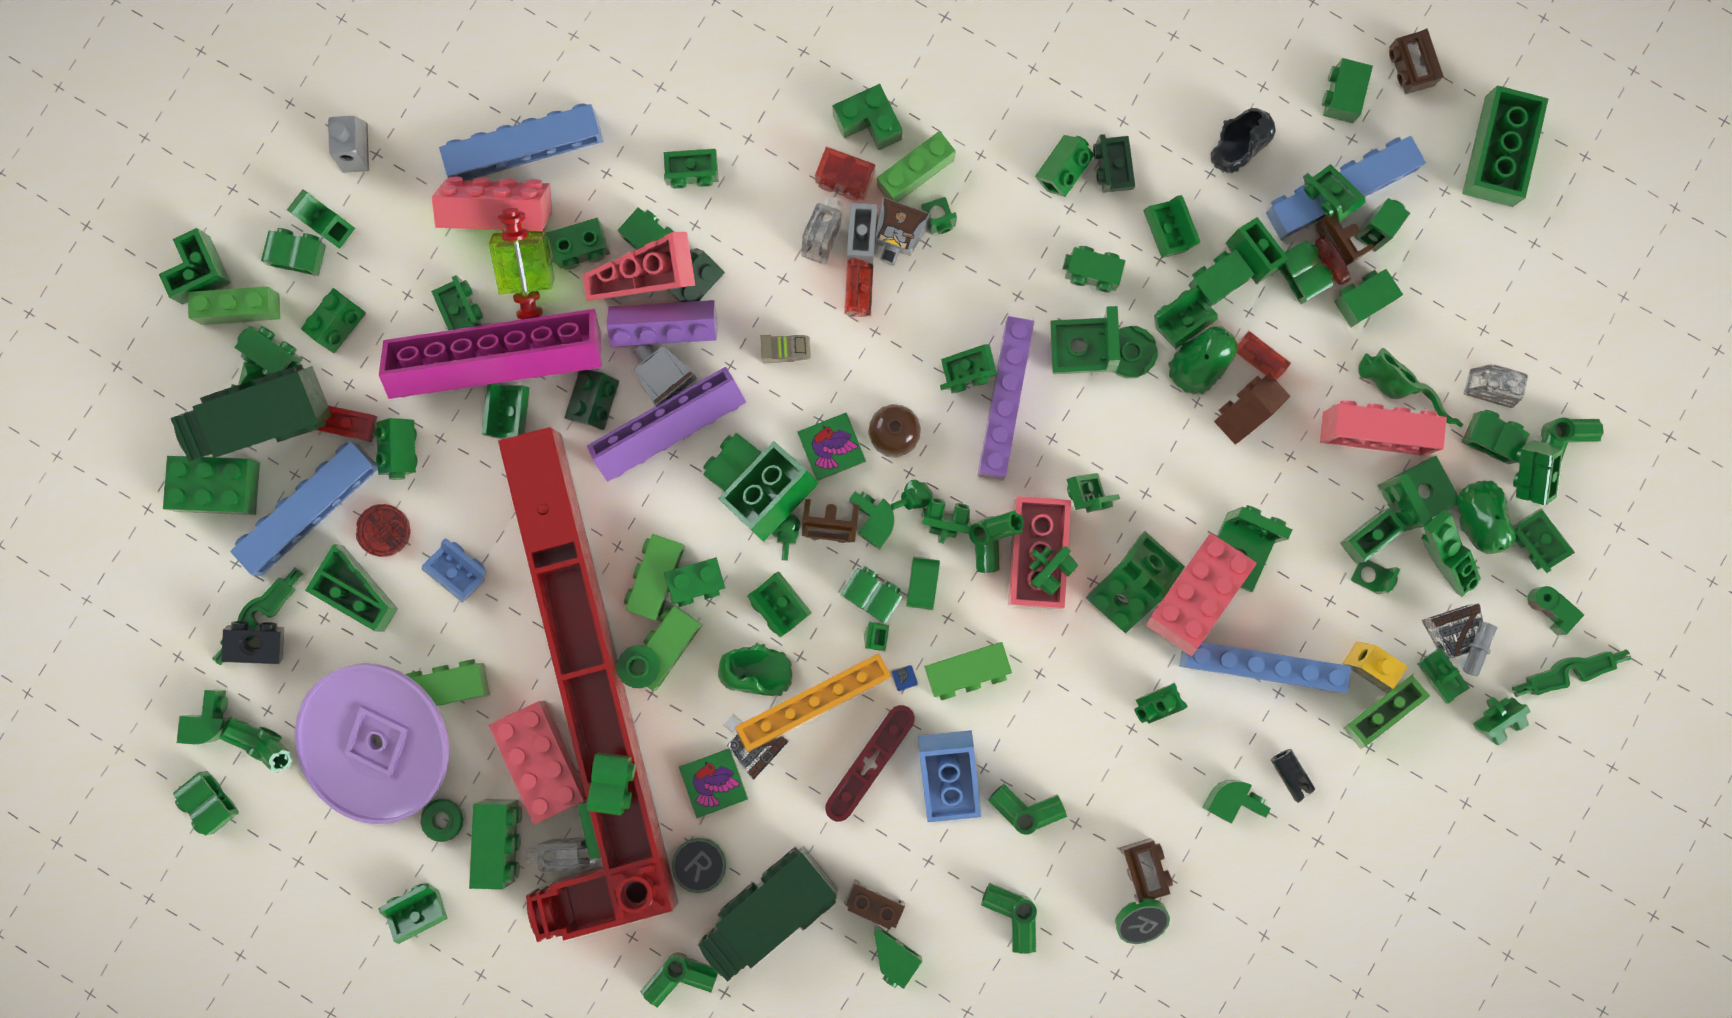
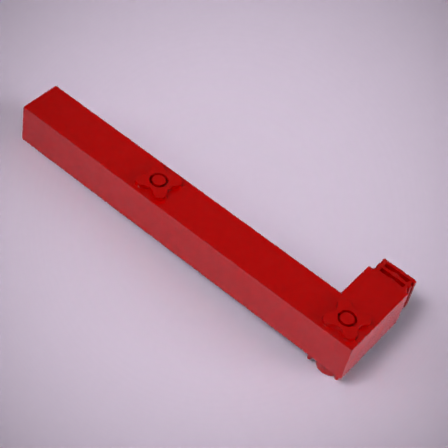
[498,427,679,942]

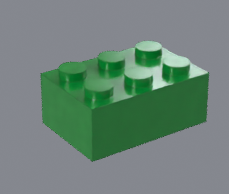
[718,441,819,542]
[163,456,260,515]
[469,799,522,890]

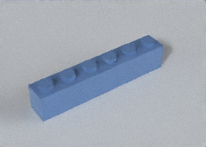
[439,103,604,180]
[1266,136,1426,240]
[230,441,378,576]
[1179,642,1351,693]

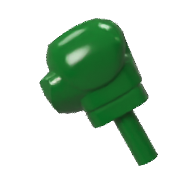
[891,480,933,510]
[772,514,800,561]

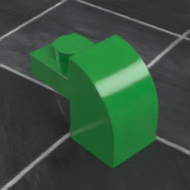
[287,189,355,249]
[849,491,894,550]
[176,690,230,744]
[1202,780,1271,824]

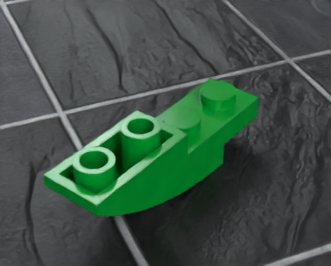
[1421,509,1481,597]

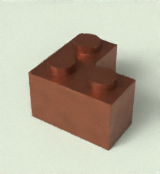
[1214,373,1291,445]

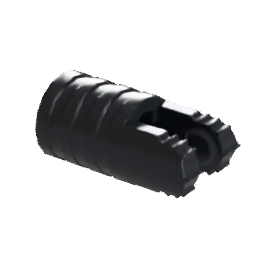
[1270,749,1315,803]

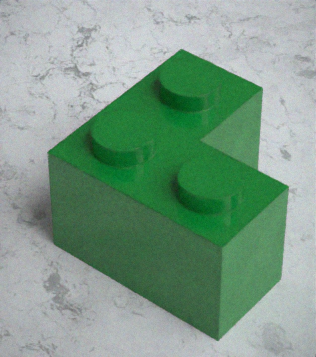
[832,84,903,151]
[159,228,231,305]

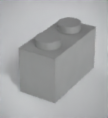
[847,203,877,264]

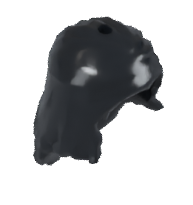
[1210,108,1276,173]

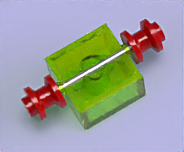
[489,208,555,320]

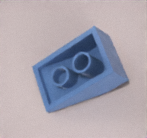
[918,730,981,822]

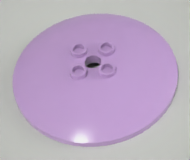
[295,663,449,824]

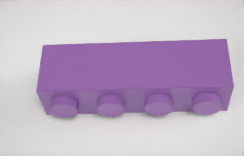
[606,300,717,347]

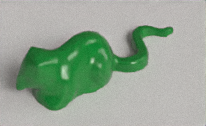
[1358,348,1463,428]

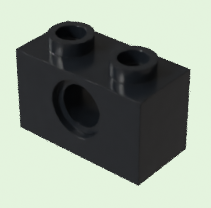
[221,621,285,664]

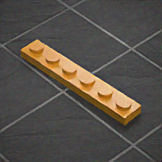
[735,653,892,752]

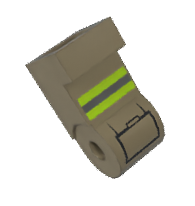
[760,335,811,364]

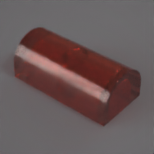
[844,259,873,317]
[1237,330,1291,380]

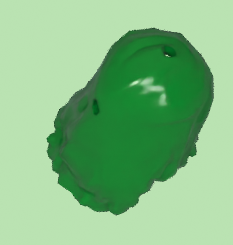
[1168,326,1238,395]
[1456,480,1516,554]
[718,643,793,696]

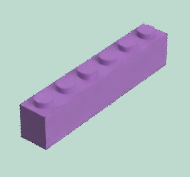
[977,316,1034,481]
[587,367,746,482]

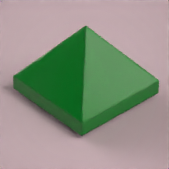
[238,362,266,386]
[864,622,889,652]

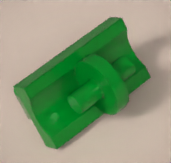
[921,497,971,544]
[1029,546,1078,595]
[1417,648,1470,704]
[1134,682,1188,724]
[1473,697,1531,745]

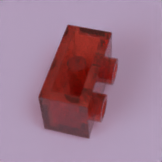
[815,147,875,201]

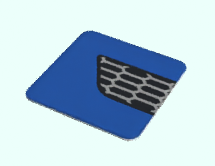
[892,665,918,691]

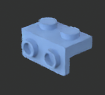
[421,538,486,603]

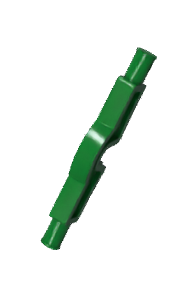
[212,567,304,665]
[1512,649,1631,697]

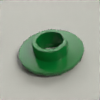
[617,645,660,688]
[420,798,464,842]

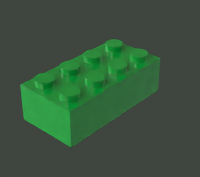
[1462,85,1549,207]

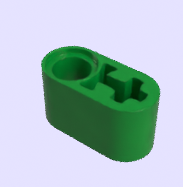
[906,556,940,610]

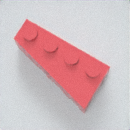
[582,232,695,301]

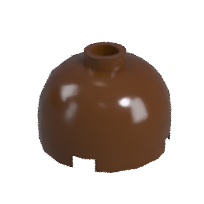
[868,404,921,458]

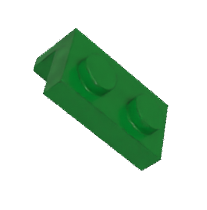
[663,148,719,189]
[1303,164,1366,222]
[1143,195,1200,258]
[431,275,484,330]
[1154,286,1218,349]
[301,288,366,353]
[940,344,997,394]
[482,383,530,439]
[1066,473,1120,513]
[1513,508,1575,573]
[664,557,725,607]
[747,571,812,638]
[378,883,448,944]

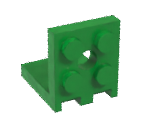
[1050,306,1120,375]
[1377,456,1458,532]
[1217,505,1293,592]
[1086,531,1185,634]

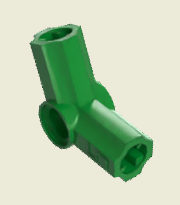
[1541,417,1604,459]
[968,510,1024,573]
[219,716,292,773]
[987,783,1067,835]
[981,883,1037,954]
[640,952,718,1008]

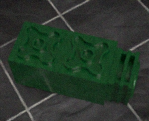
[171,364,332,462]
[698,846,838,982]

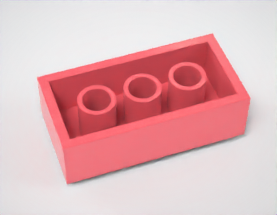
[432,176,552,231]
[1320,400,1447,456]
[1008,496,1071,609]
[1146,533,1257,657]
[489,700,586,825]

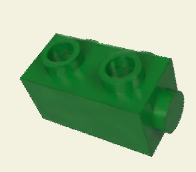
[1035,135,1094,197]
[1062,246,1126,293]
[234,326,303,375]
[375,418,418,480]

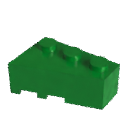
[305,544,398,632]

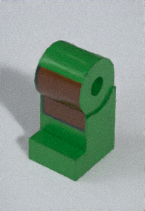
[1527,586,1585,635]

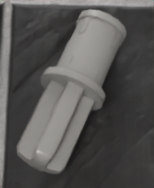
[1463,621,1498,676]

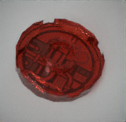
[1314,236,1351,285]
[355,504,411,557]

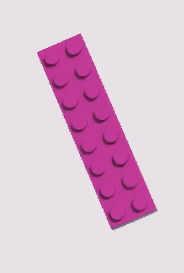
[379,309,602,399]

